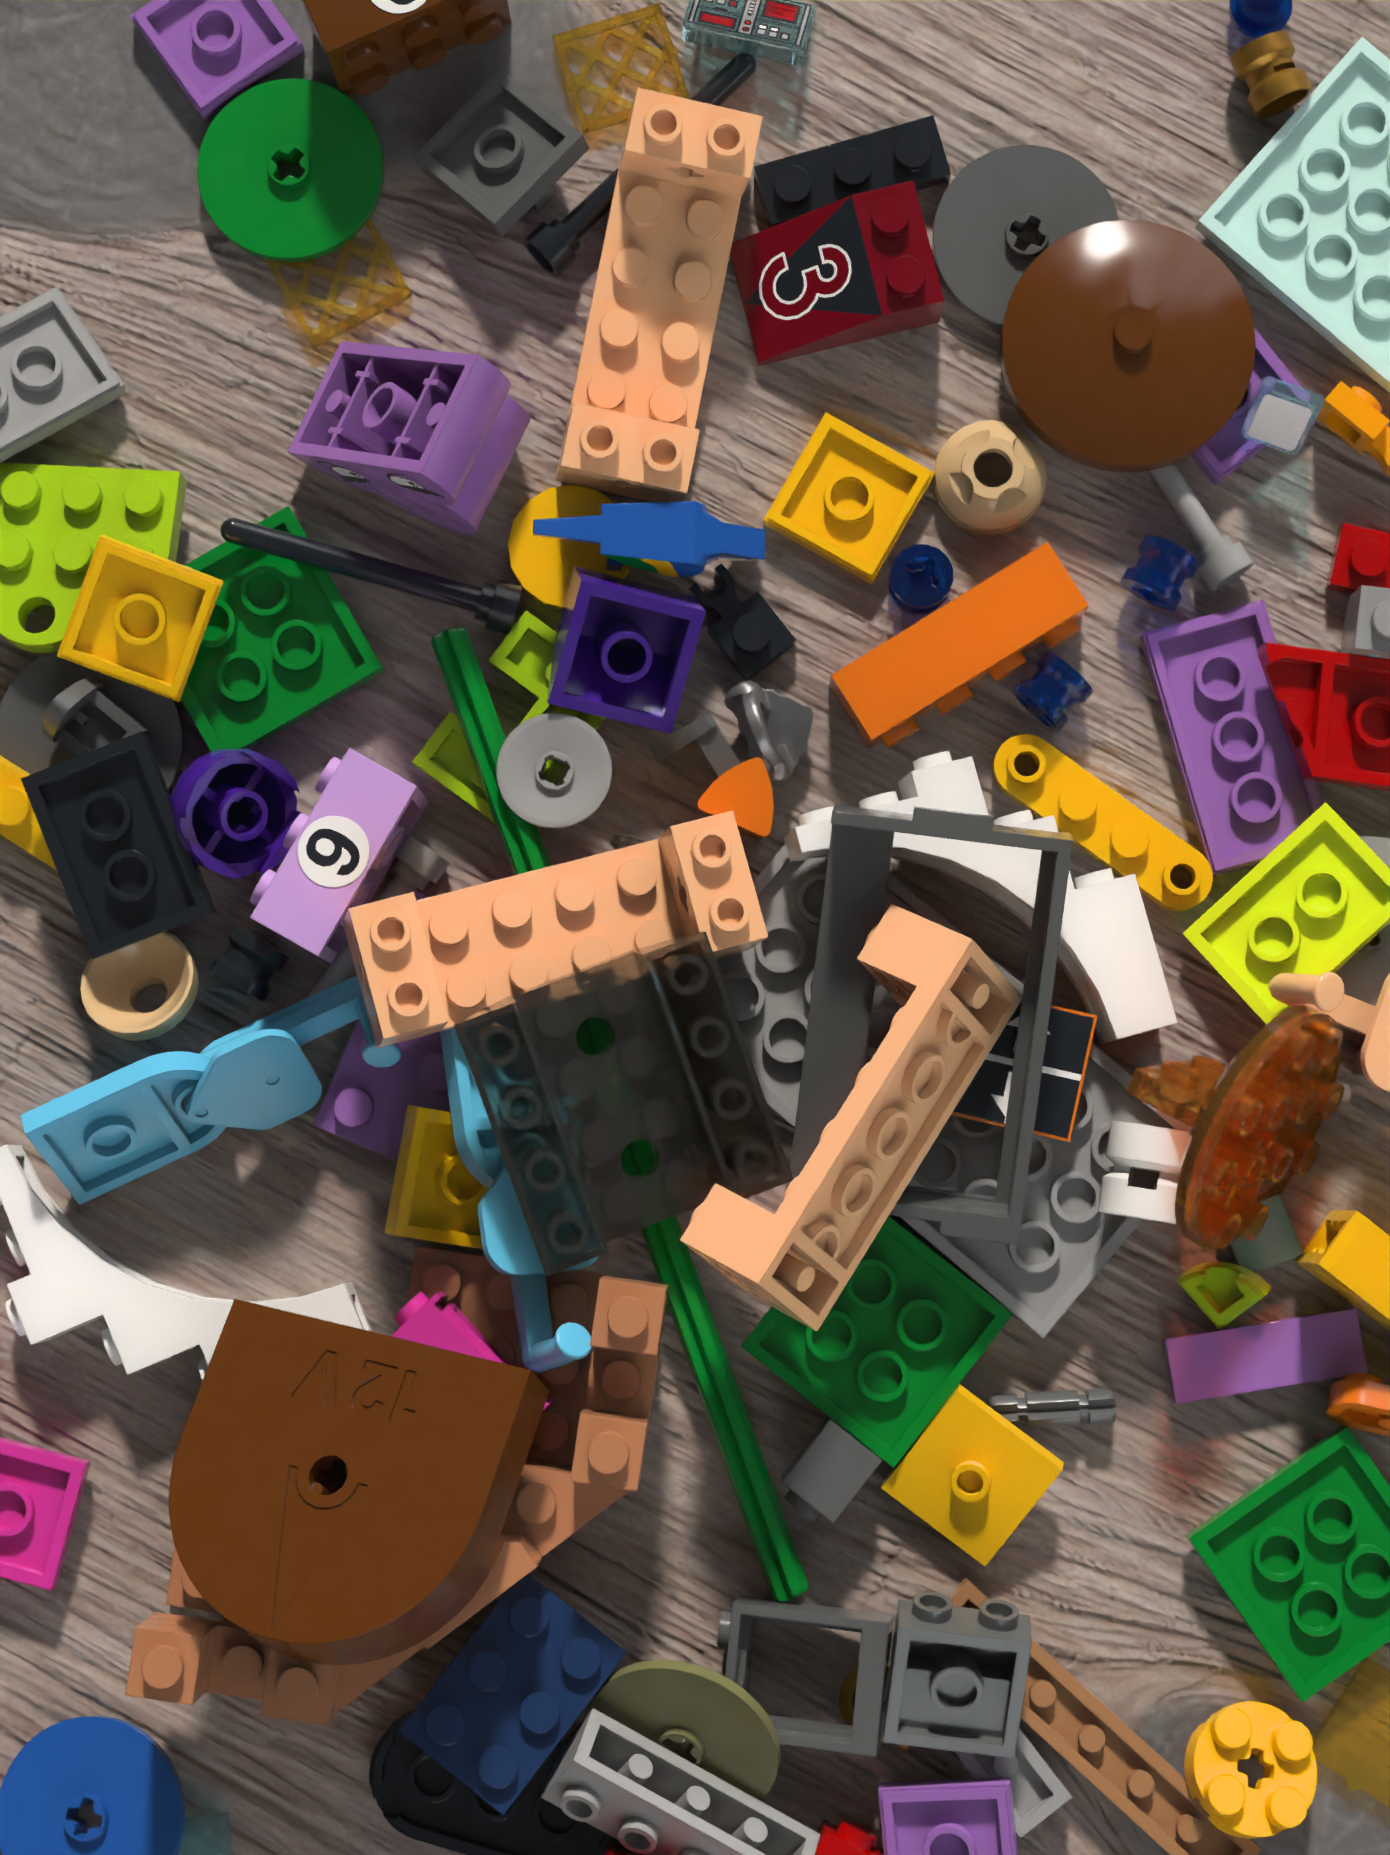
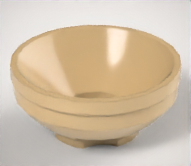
[932,420,1047,536]
[80,931,199,1041]

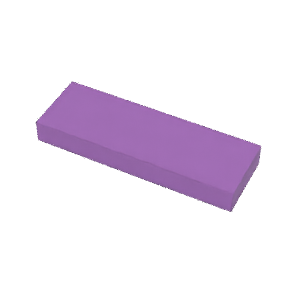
[1162,1308,1368,1404]

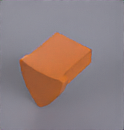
[697,757,774,840]

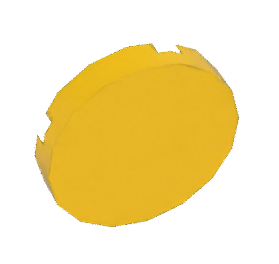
[507,484,630,611]

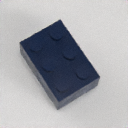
[399,1573,627,1815]

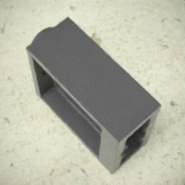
[717,1596,895,1757]

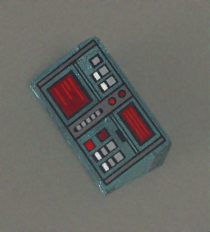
[682,0,817,67]

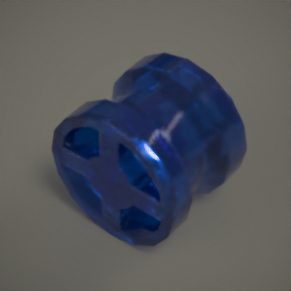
[1120,535,1200,611]
[888,544,953,616]
[1012,651,1093,732]

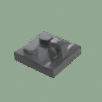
[413,69,590,237]

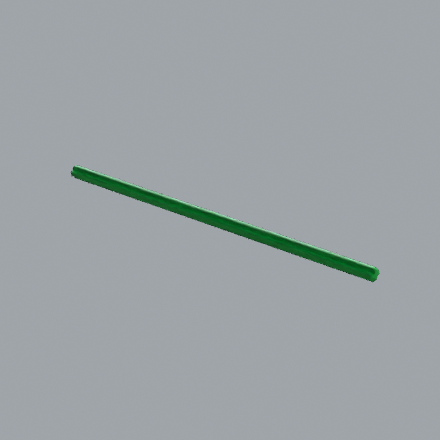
[431,627,808,1602]

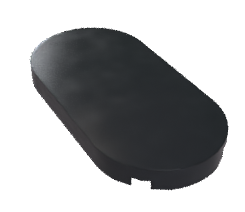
[369,1710,618,1855]

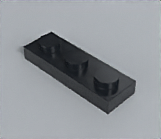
[754,115,951,228]

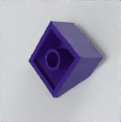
[547,566,706,734]

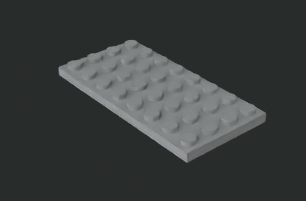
[649,809,1209,1338]

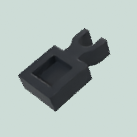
[689,563,796,681]

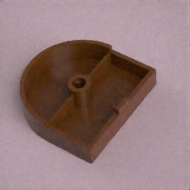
[169,1299,549,1665]

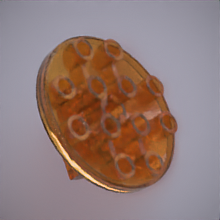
[1126,1005,1344,1250]

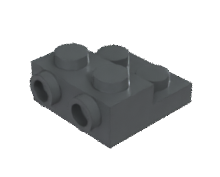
[883,1592,1032,1758]

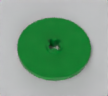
[197,78,384,262]

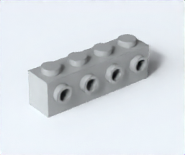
[541,1708,821,1855]

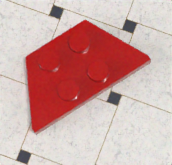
[1258,643,1390,791]

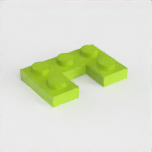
[412,610,606,825]

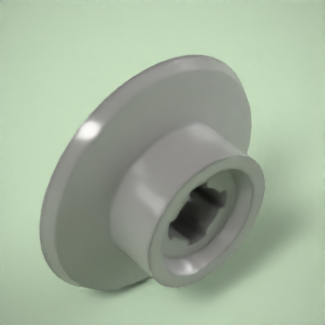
[496,713,612,828]

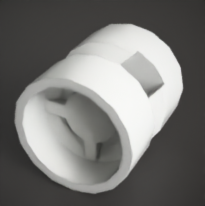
[1097,1121,1196,1225]

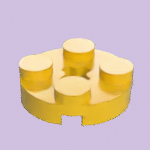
[1184,1701,1317,1839]

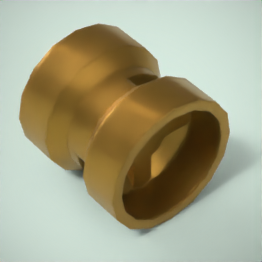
[1230,31,1313,119]

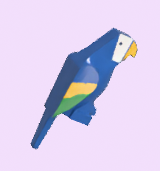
[533,501,765,577]

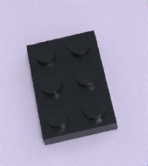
[21,731,216,959]

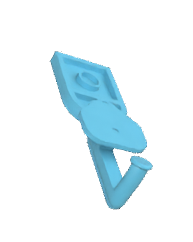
[20,976,401,1205]
[440,1000,604,1373]

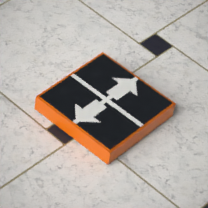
[950,1002,1098,1142]

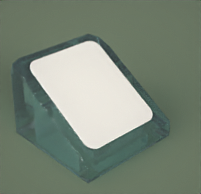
[1241,376,1325,455]

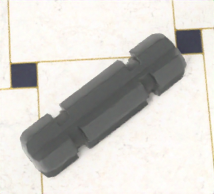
[988,1388,1116,1429]

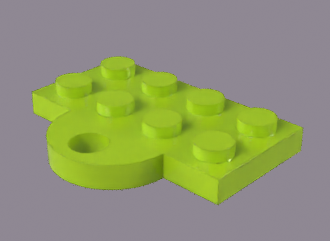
[0,462,187,653]

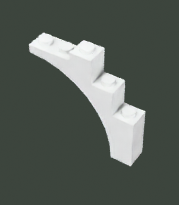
[784,751,1177,1045]
[0,1144,372,1380]

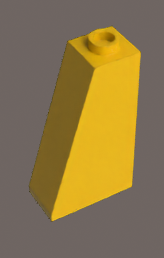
[1294,1210,1390,1332]

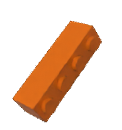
[829,542,1089,749]

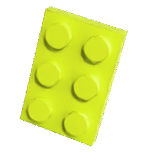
[1182,802,1390,1029]

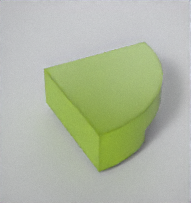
[1177,1261,1272,1330]

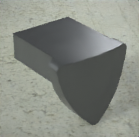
[42,676,149,756]
[650,711,741,777]

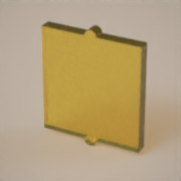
[1312,1657,1390,1807]

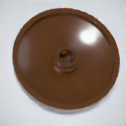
[1000,220,1256,472]

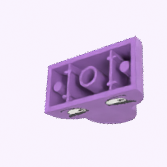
[287,341,530,535]

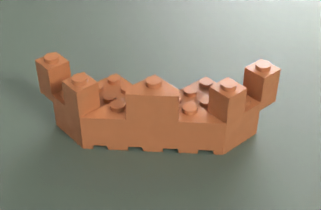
[125,1246,669,1725]

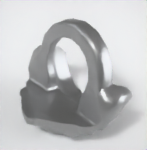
[724,680,813,782]

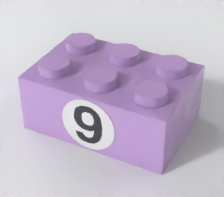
[250,748,430,964]

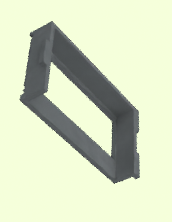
[785,804,1073,1245]

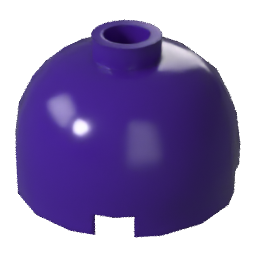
[170,749,302,878]

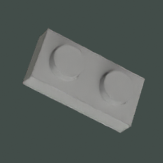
[955,1727,1072,1838]

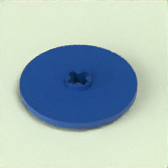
[0,1716,185,1855]

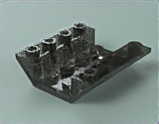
[453,931,793,1276]

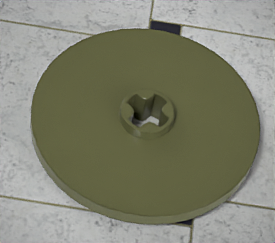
[589,1660,781,1801]

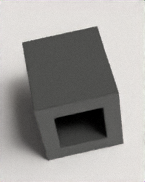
[781,1416,882,1523]

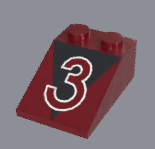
[730,180,944,366]

